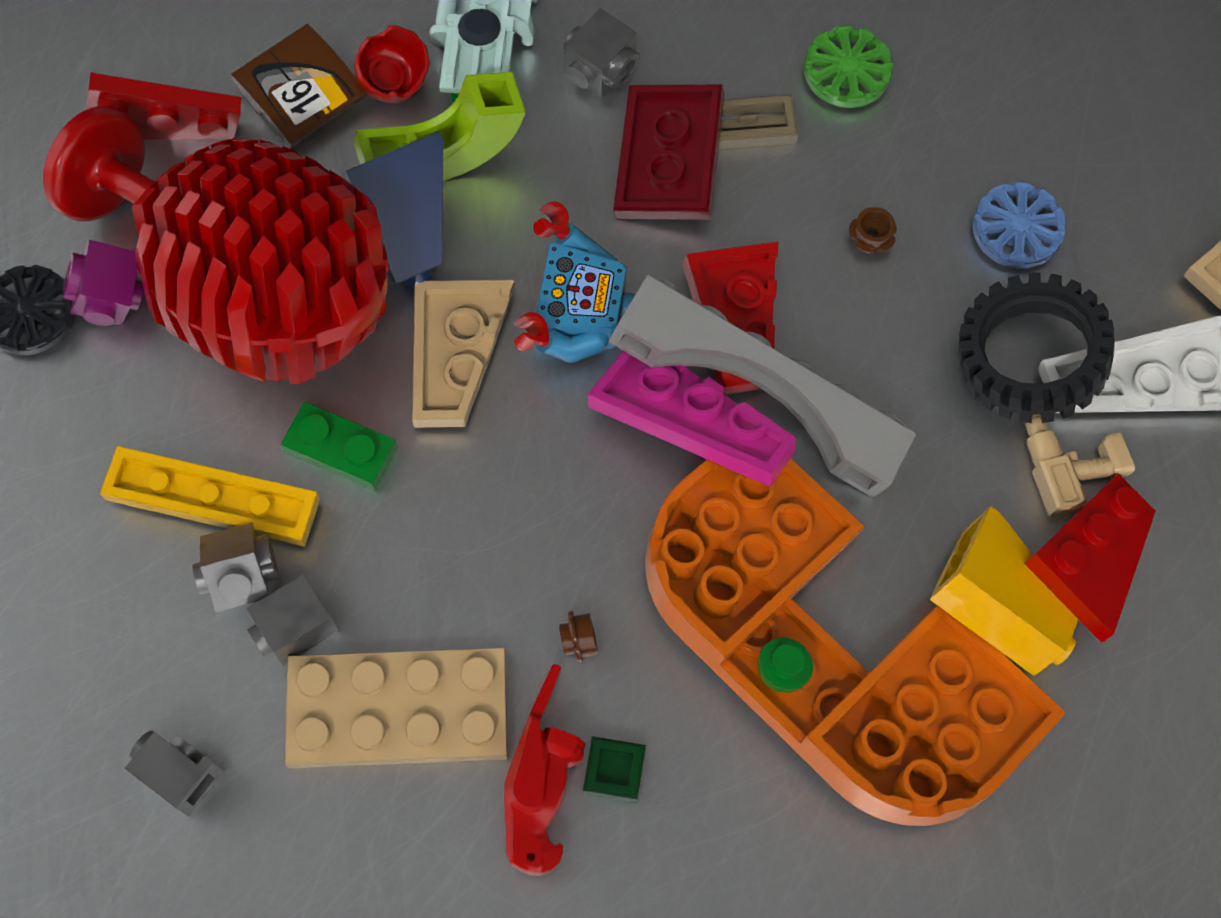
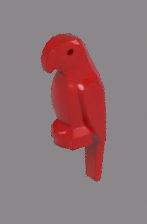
[504,664,585,876]

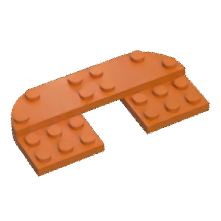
[645,458,1066,826]

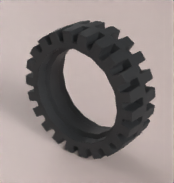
[959,273,1115,423]

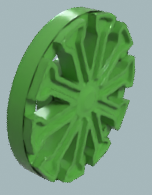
[804,25,893,108]

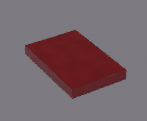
[613,84,725,220]

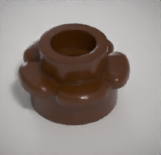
[849,207,897,254]
[559,611,598,663]

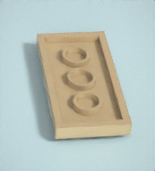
[285,648,508,768]

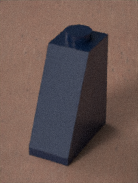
[342,132,443,289]

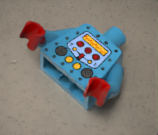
[514,201,635,363]

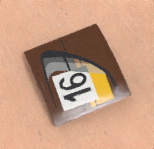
[230,24,367,148]

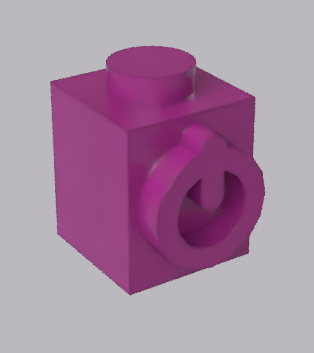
[63,240,144,326]

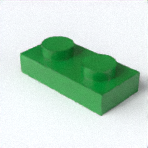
[280,402,398,491]

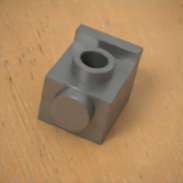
[124,730,225,817]

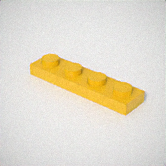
[100,446,320,547]

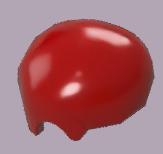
[354,25,431,104]

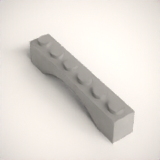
[608,274,917,498]

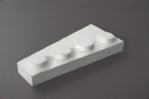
[1037,315,1221,413]

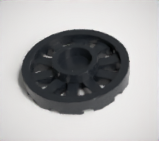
[0,265,76,355]

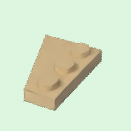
[412,280,515,428]

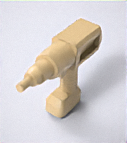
[1024,414,1135,519]

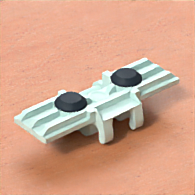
[429,0,538,94]

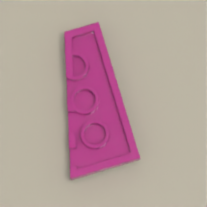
[588,351,796,487]

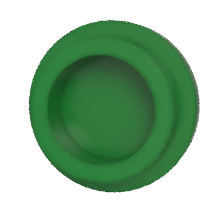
[757,638,813,693]

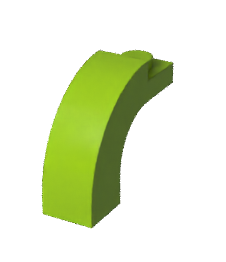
[353,72,526,181]

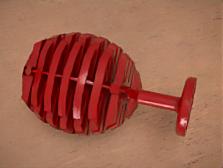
[43,105,389,384]

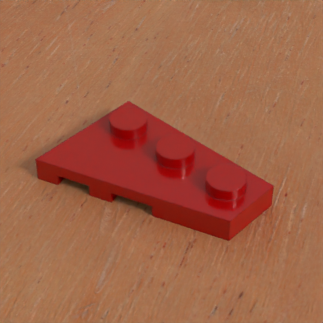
[87,72,242,140]
[682,242,778,395]
[1024,473,1156,643]

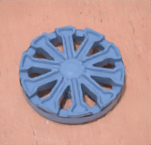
[973,182,1066,269]

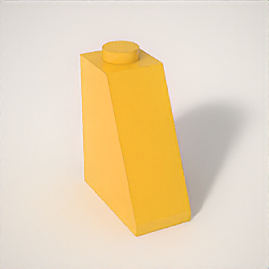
[930,505,1079,676]

